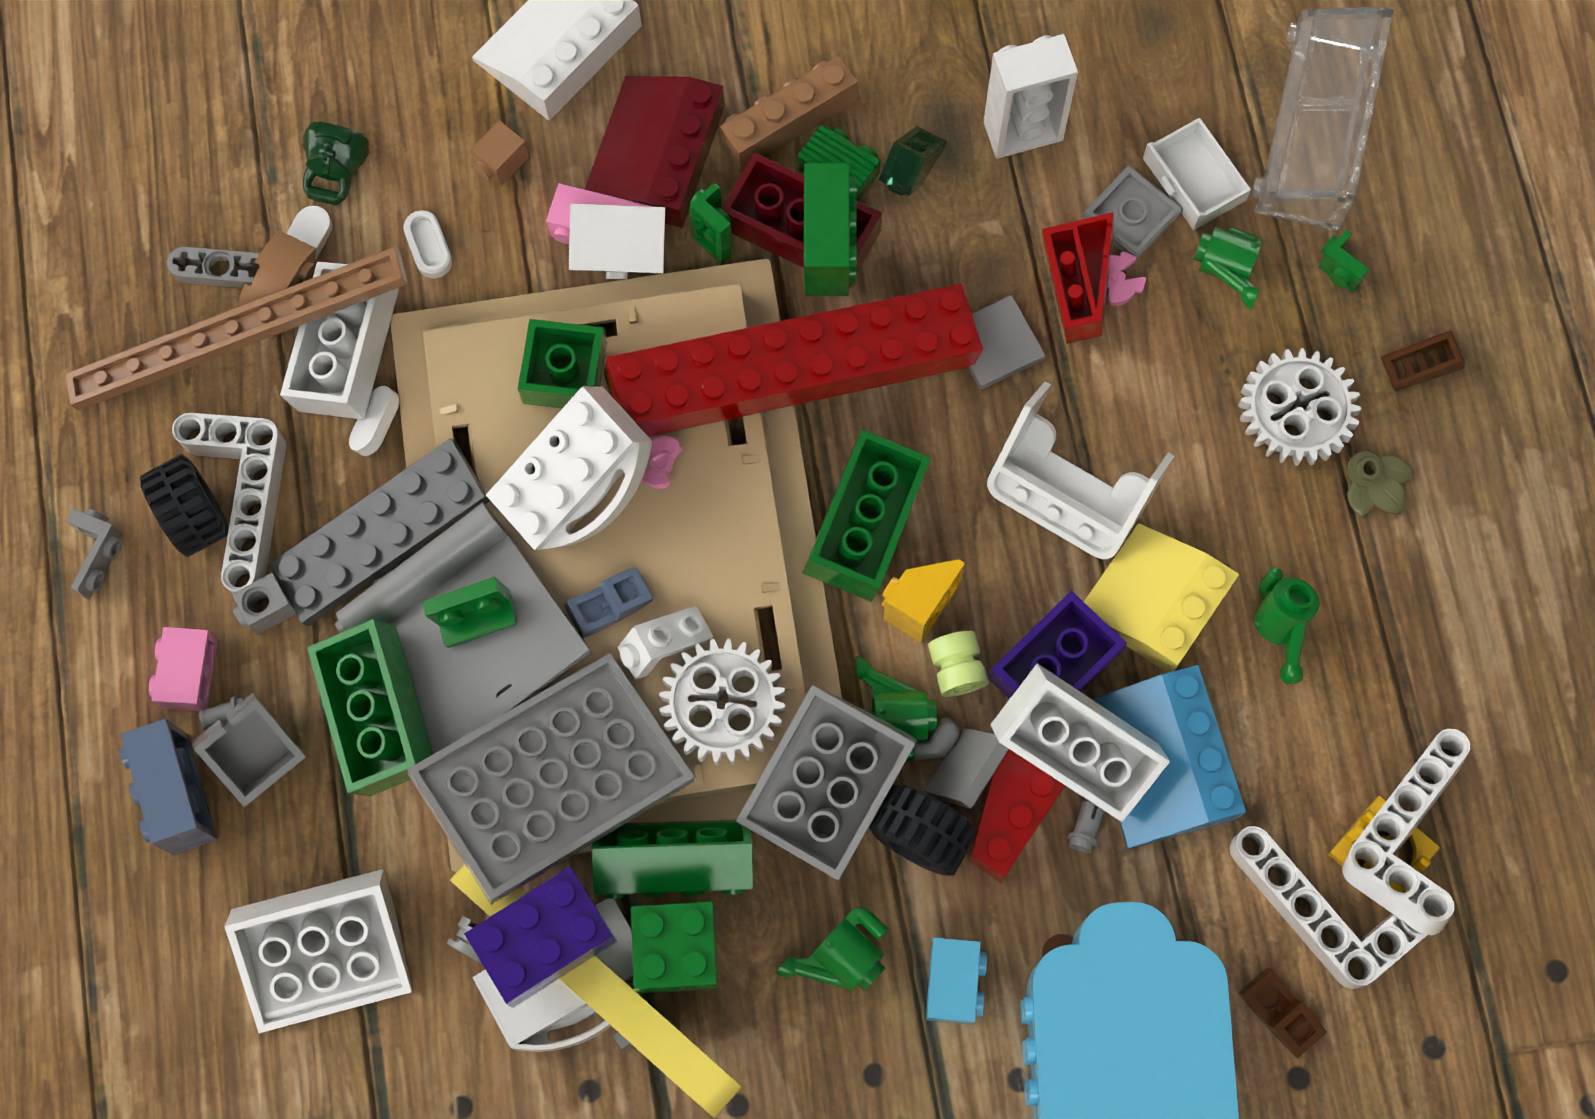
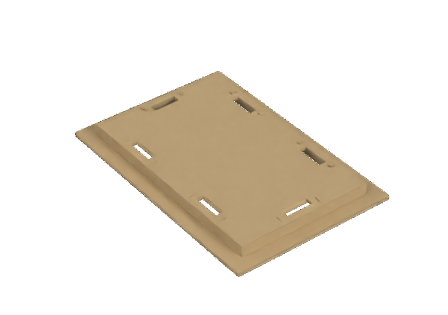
[390,259,842,873]

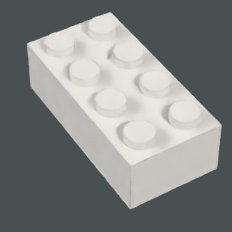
[983,34,1078,159]
[280,261,399,420]
[990,663,1170,822]

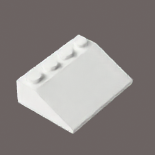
[472,0,642,121]
[224,869,412,1033]

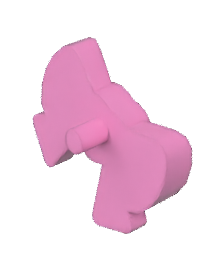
[1107,251,1146,306]
[640,436,684,489]

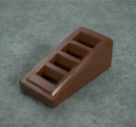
[1381,330,1465,391]

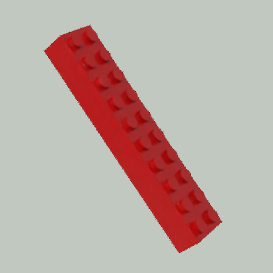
[604,283,983,437]

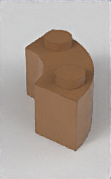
[237,230,316,340]

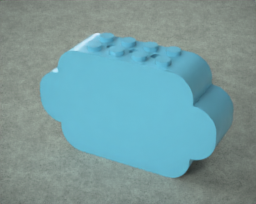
[1020,902,1239,1119]

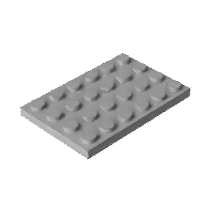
[407,653,695,905]

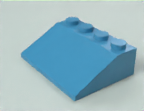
[1092,665,1246,849]

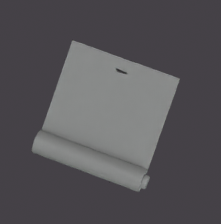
[335,502,591,754]

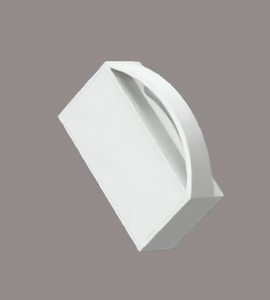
[486,386,652,550]
[472,899,640,1052]

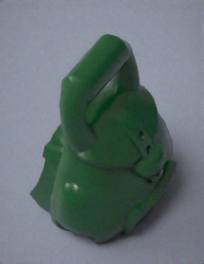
[302,121,369,206]

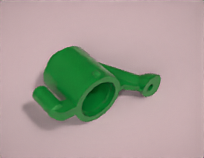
[1193,227,1262,310]
[1254,567,1320,684]
[855,656,937,761]
[775,907,888,992]

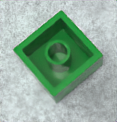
[517,319,607,409]
[631,902,719,994]

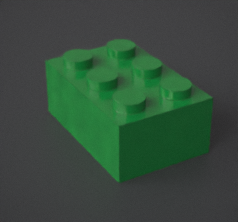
[804,163,857,296]

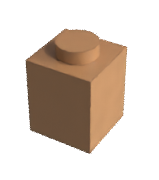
[470,120,530,186]

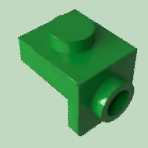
[1318,229,1369,293]

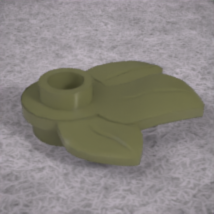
[1347,451,1413,517]

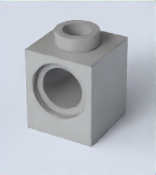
[232,573,296,635]

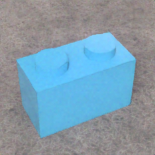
[926,937,987,1025]

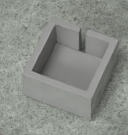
[192,693,306,807]

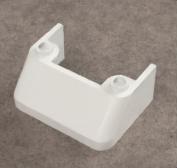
[987,382,1175,559]

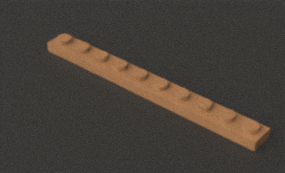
[65,247,408,410]

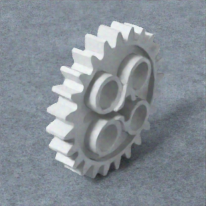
[1238,348,1361,466]
[659,639,786,766]

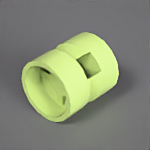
[928,631,989,697]

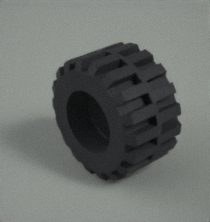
[140,454,228,557]
[869,785,977,876]

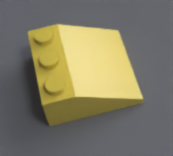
[1084,523,1239,673]

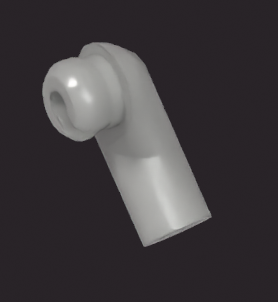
[912,717,959,762]

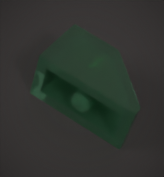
[878,126,947,196]

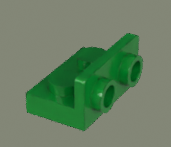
[690,183,732,265]
[422,577,517,648]

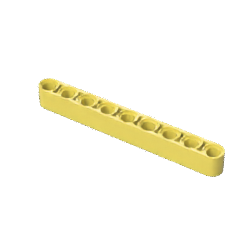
[450,863,741,1119]

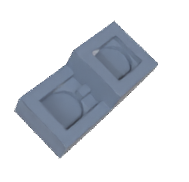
[565,567,654,639]

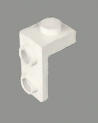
[617,606,713,680]

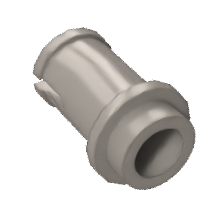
[199,696,245,731]
[1067,801,1105,854]

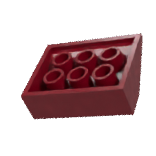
[584,76,725,228]

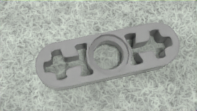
[167,247,259,288]

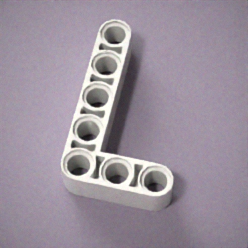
[172,413,286,594]
[1342,729,1470,935]
[1230,826,1437,989]

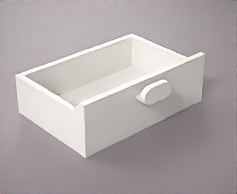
[1143,118,1251,230]
[569,203,666,279]

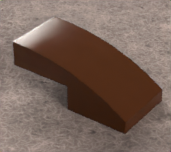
[1238,968,1327,1058]

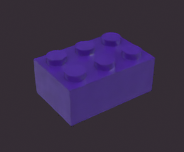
[988,590,1127,699]
[464,866,617,1008]

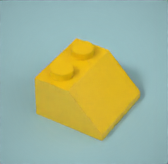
[881,559,965,644]

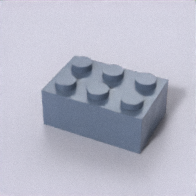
[119,718,218,855]

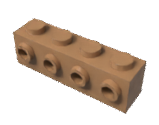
[720,56,858,172]

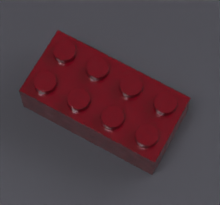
[721,152,882,287]

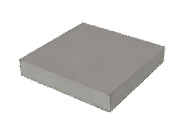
[1081,165,1183,261]
[968,295,1046,391]
[924,728,1009,809]

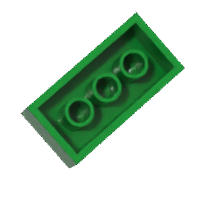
[802,429,931,602]
[307,619,433,796]
[592,819,753,899]

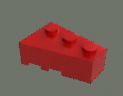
[1042,212,1114,344]
[969,749,1065,883]

